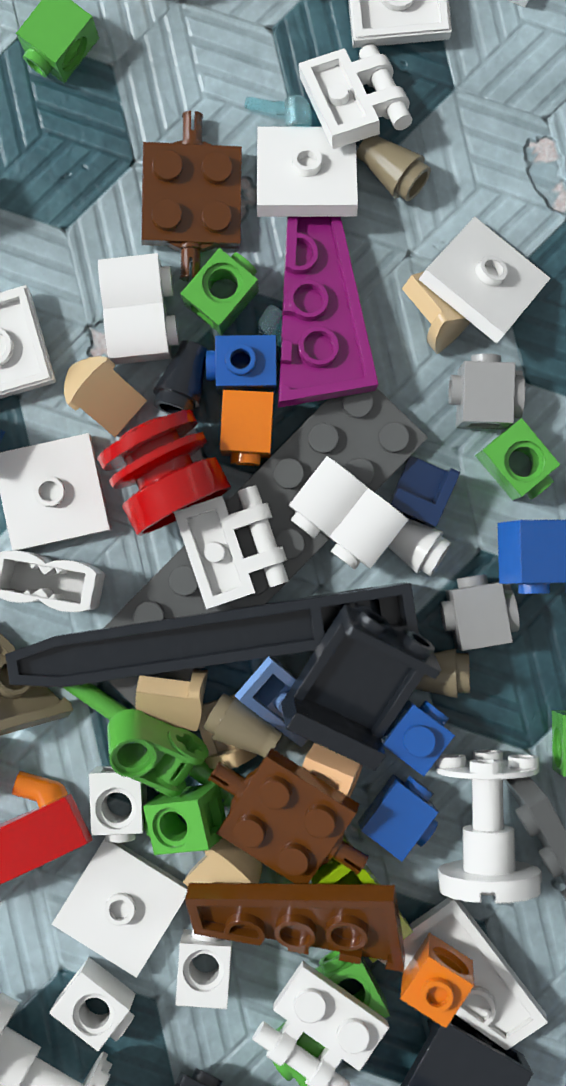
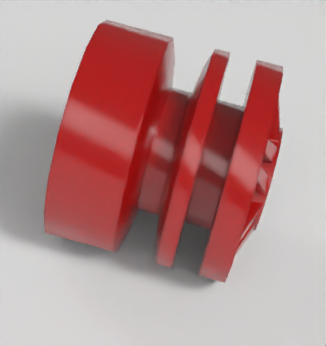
[97,410,232,536]

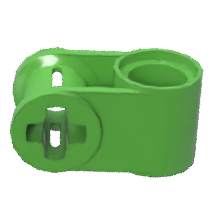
[107,709,209,797]

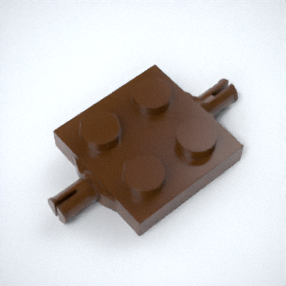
[141,111,242,281]
[208,748,369,884]

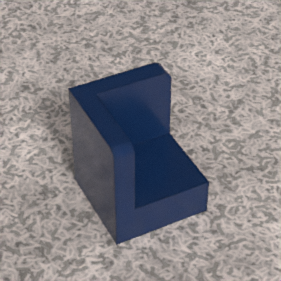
[389,457,460,528]

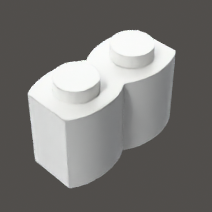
[98,253,179,365]
[289,456,408,570]
[0,551,105,612]

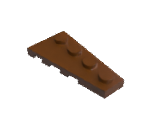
[185,882,405,972]

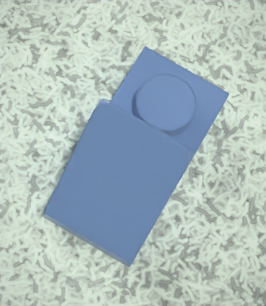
[235,656,308,747]

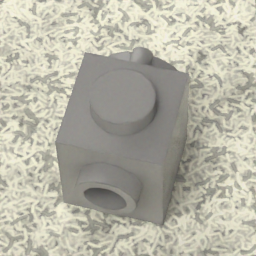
[448,354,525,430]
[440,574,520,651]

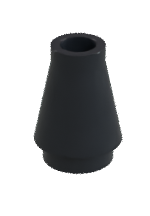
[153,340,207,415]

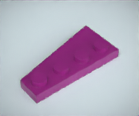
[278,216,379,408]

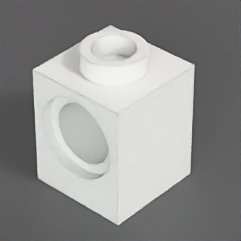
[89,766,147,843]
[175,927,233,1009]
[49,957,136,1051]

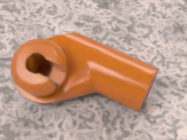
[12,771,68,807]

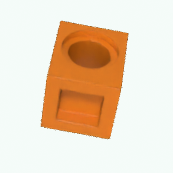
[220,390,274,466]
[401,932,474,1028]

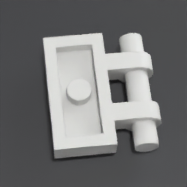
[298,44,412,149]
[174,485,289,609]
[252,961,389,1086]

